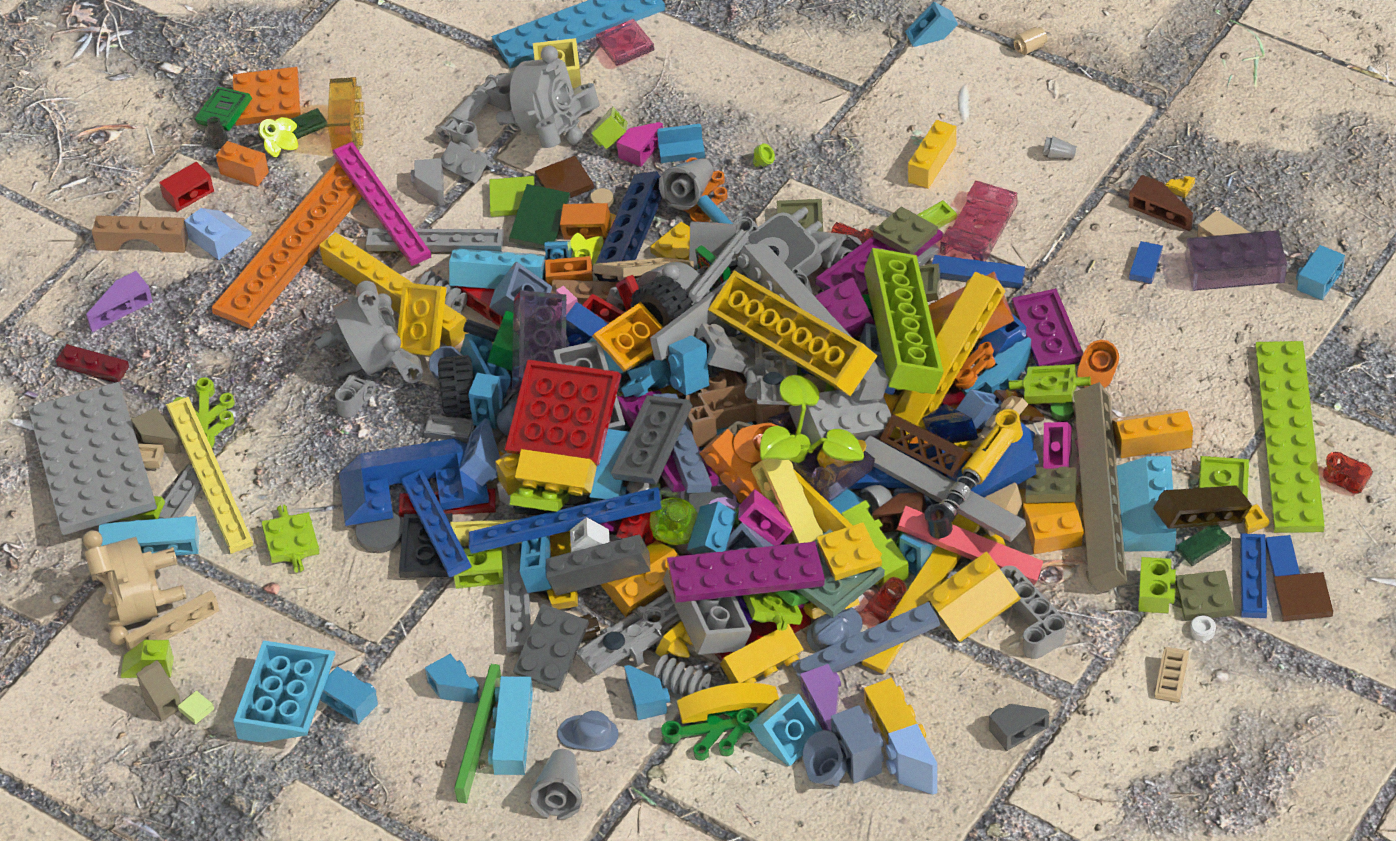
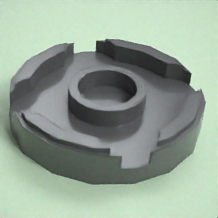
[356,513,403,553]

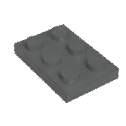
[513,603,589,691]

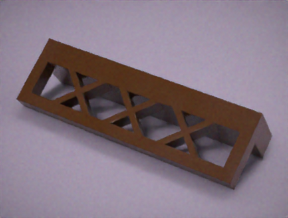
[880,414,973,478]

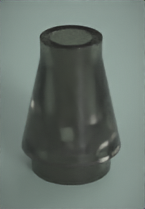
[207,117,229,149]

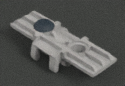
[744,342,798,405]
[576,592,681,675]

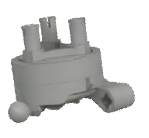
[495,45,600,148]

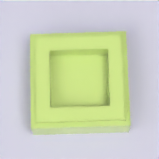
[178,690,214,724]

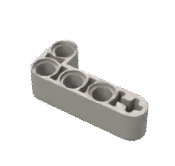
[1000,566,1066,659]

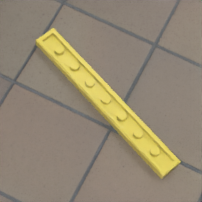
[166,397,254,554]

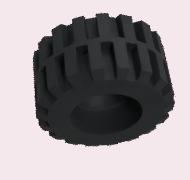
[630,276,692,327]
[438,355,474,417]

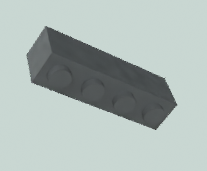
[546,534,651,595]

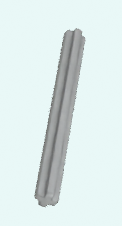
[688,230,750,303]

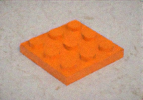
[233,67,301,126]

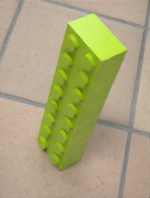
[864,248,944,394]

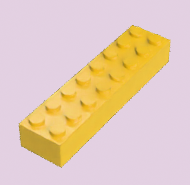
[708,270,877,396]

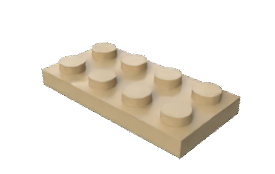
[593,257,694,281]

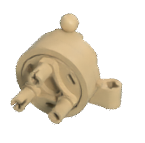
[83,530,187,645]

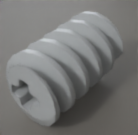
[418,271,467,313]
[654,655,711,697]

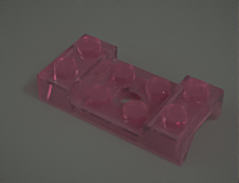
[940,180,1018,261]

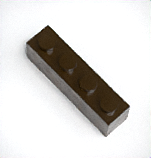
[1153,485,1252,529]

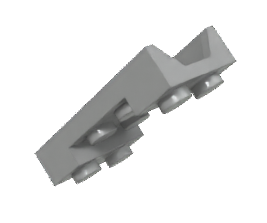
[695,323,798,373]

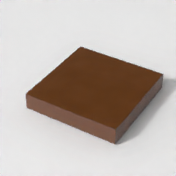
[535,155,594,198]
[1273,572,1333,621]

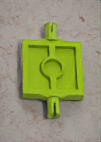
[1009,365,1091,404]
[261,504,319,573]
[742,592,803,631]

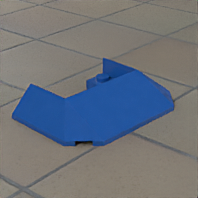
[339,438,489,526]

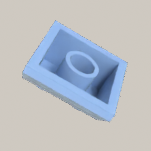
[184,208,252,260]
[886,724,937,795]

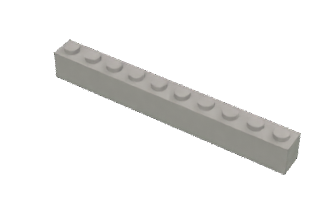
[737,243,890,401]

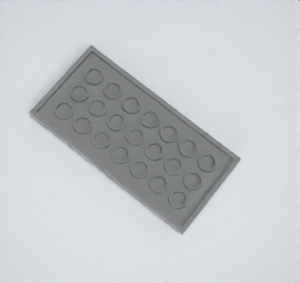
[28,382,157,535]

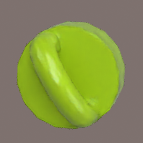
[753,143,775,167]

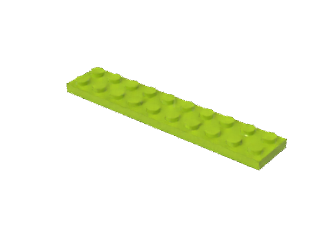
[1255,341,1325,533]

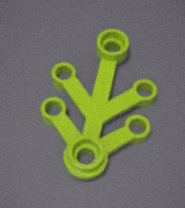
[172,377,235,448]

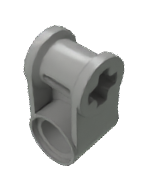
[335,373,375,418]

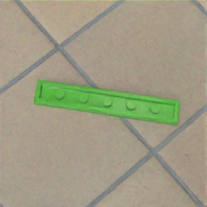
[454,664,501,804]

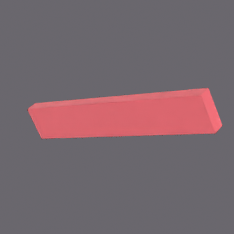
[897,506,1043,585]

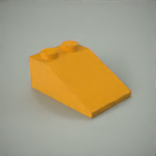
[592,302,664,372]
[1019,489,1084,554]

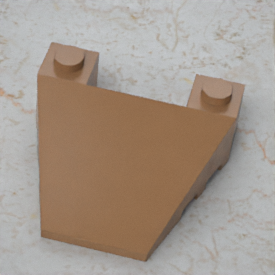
[686,368,786,447]

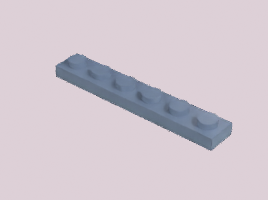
[653,393,712,493]
[792,602,940,683]

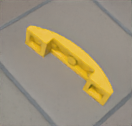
[677,683,779,724]

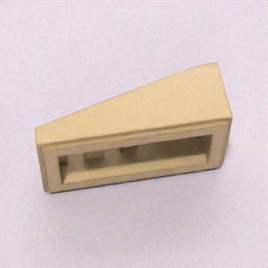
[1154,647,1189,702]

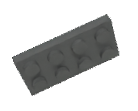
[611,395,692,484]

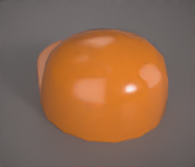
[1077,339,1120,389]
[733,423,778,463]

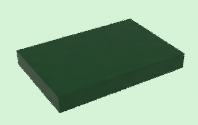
[509,184,570,249]

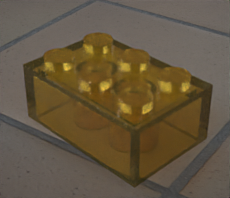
[327,77,365,157]

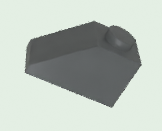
[989,704,1049,751]

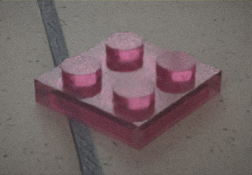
[596,19,654,66]

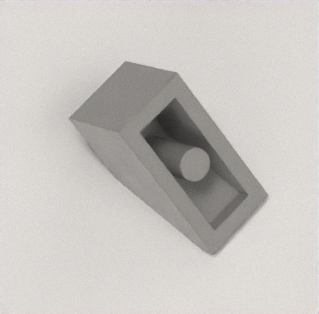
[411,158,444,206]

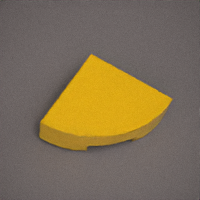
[1165,176,1195,198]
[1244,504,1269,534]

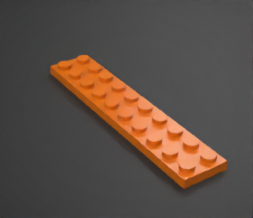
[211,161,362,329]

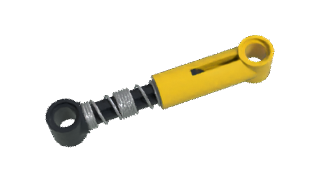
[924,409,1023,539]

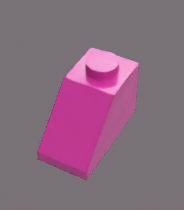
[616,122,663,167]
[1043,422,1072,469]
[738,489,793,546]

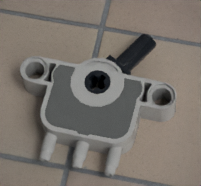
[728,207,836,293]

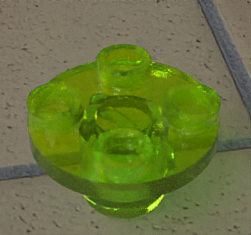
[650,498,698,545]

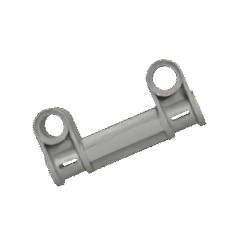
[436,75,512,151]

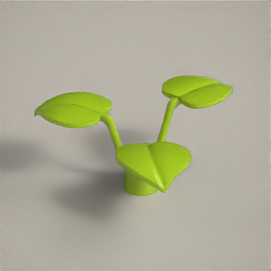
[760,375,864,463]

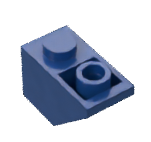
[975,314,1026,357]

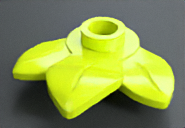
[258,117,298,158]
[570,233,604,266]

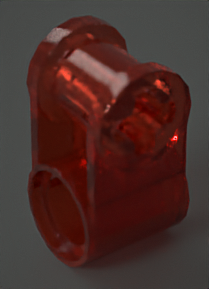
[1323,452,1373,494]
[862,577,906,624]

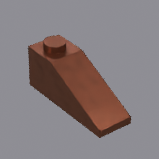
[1129,175,1193,231]

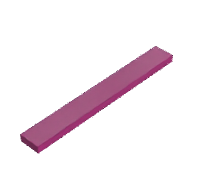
[332,142,432,266]

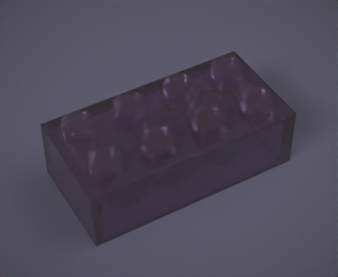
[1185,230,1287,291]
[512,290,567,390]

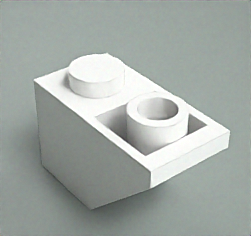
[570,517,610,552]

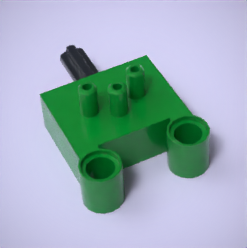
[463,310,564,375]

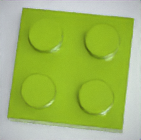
[510,486,570,512]

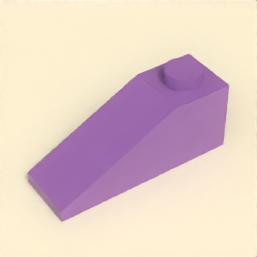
[86,271,153,332]
[800,664,841,732]

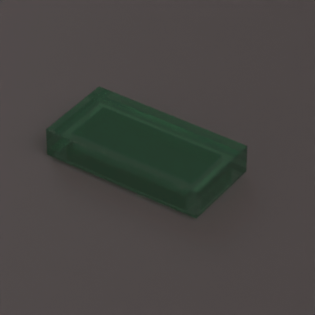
[1176,525,1231,566]

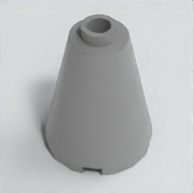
[659,158,713,210]
[812,231,862,271]
[530,749,582,819]

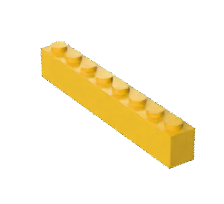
[319,232,468,347]
[889,272,1006,444]

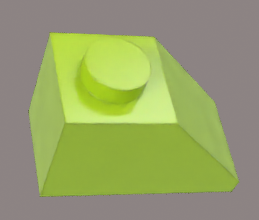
[592,106,628,149]
[121,640,174,678]

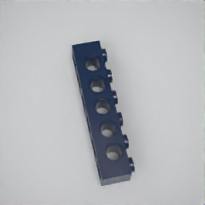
[592,171,662,282]

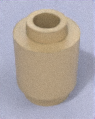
[1014,27,1047,55]

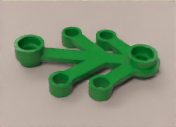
[661,708,759,761]

